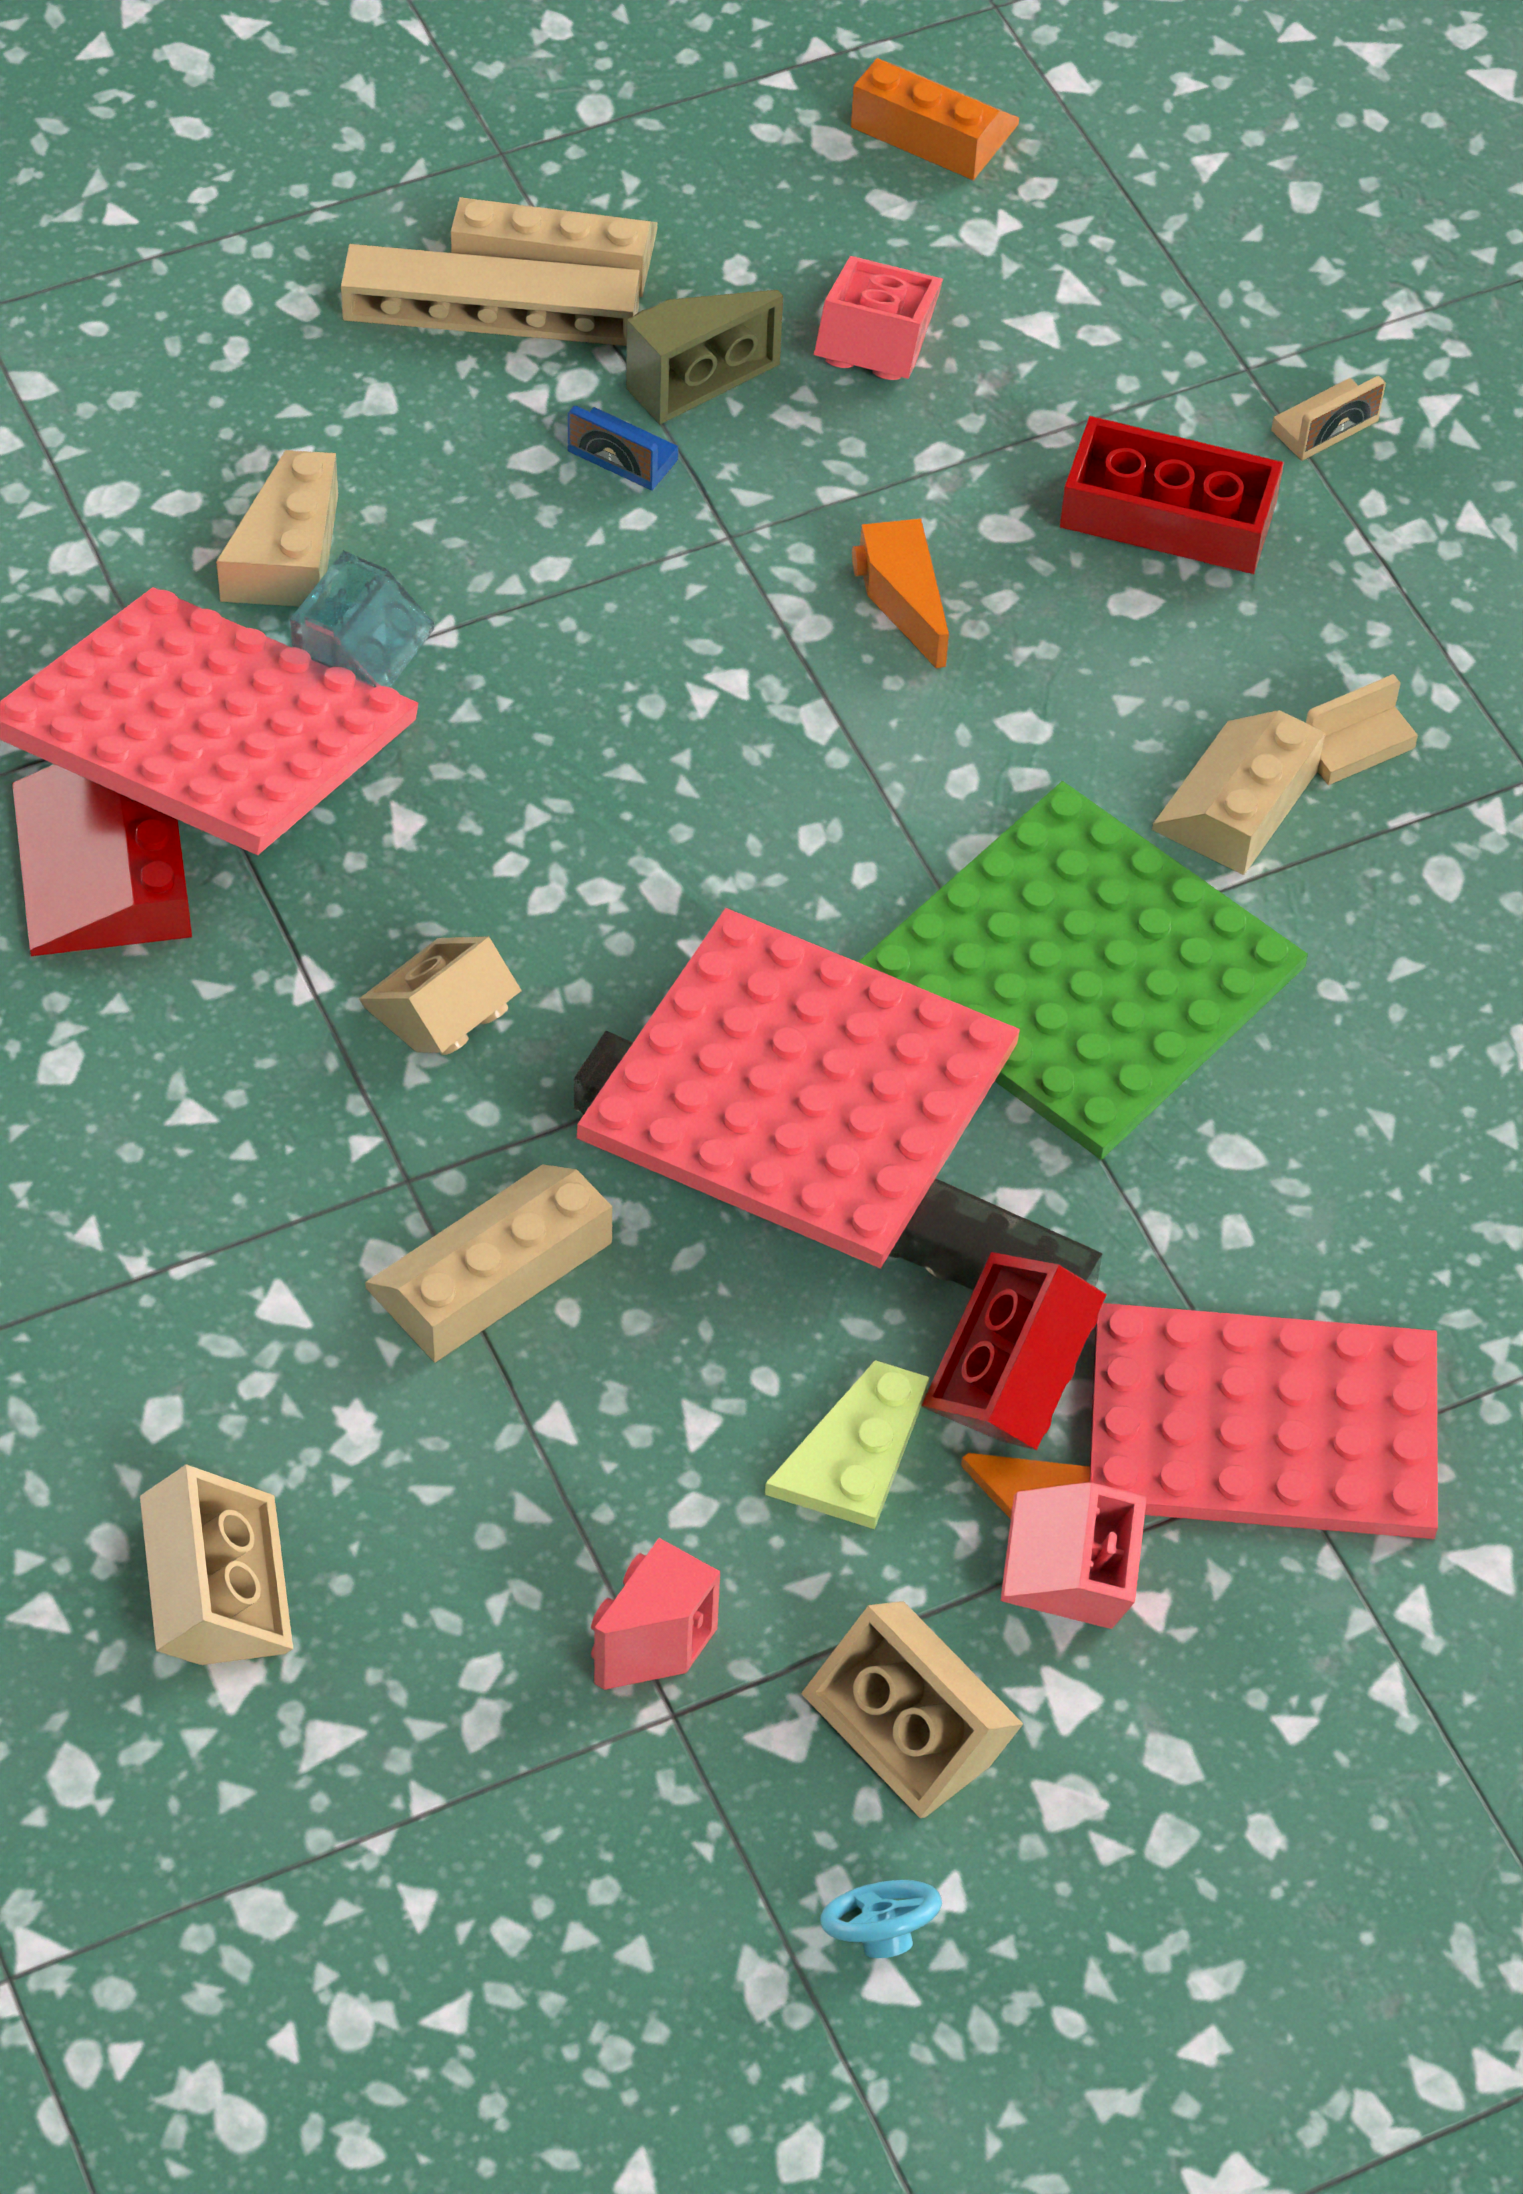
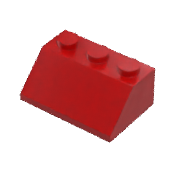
[921,1252,1107,1450]

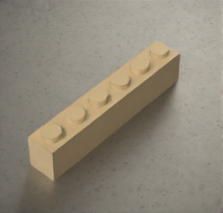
[341,244,639,346]

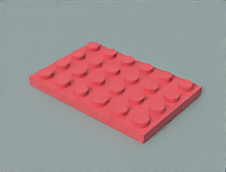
[1089,1303,1438,1539]

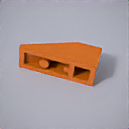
[852,518,949,668]

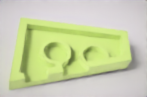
[765,1360,929,1529]

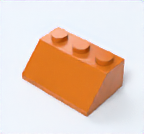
[851,58,1019,181]

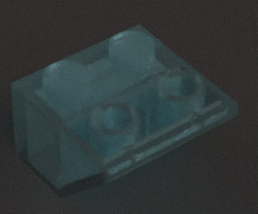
[290,550,434,687]

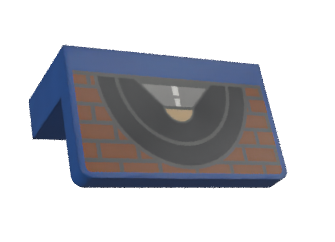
[568,406,678,491]

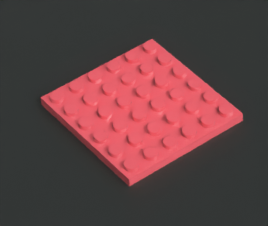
[0,587,419,855]
[576,908,1020,1269]

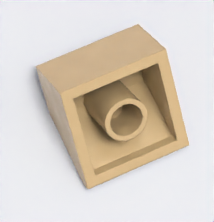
[359,936,522,1055]

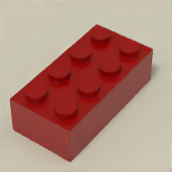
[1060,416,1284,574]

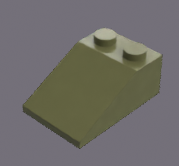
[626,290,783,425]

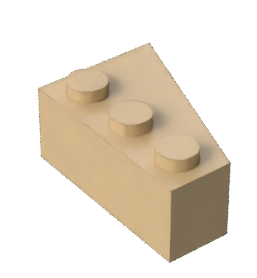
[216,450,338,608]

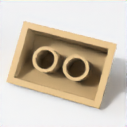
[1152,710,1326,875]
[140,1464,293,1665]
[801,1601,1023,1818]

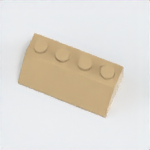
[451,197,658,297]
[365,1164,612,1363]

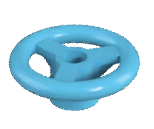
[820,1880,942,1958]

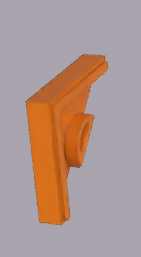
[961,1453,1090,1520]

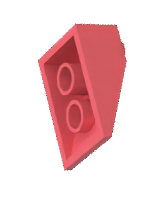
[814,256,943,380]

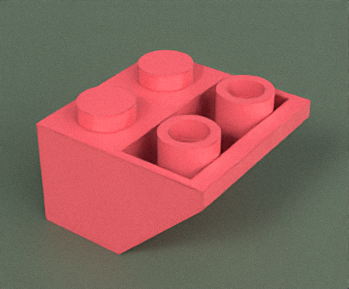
[1000,1482,1147,1629]
[591,1538,720,1690]

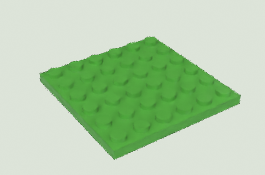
[858,781,1308,1160]

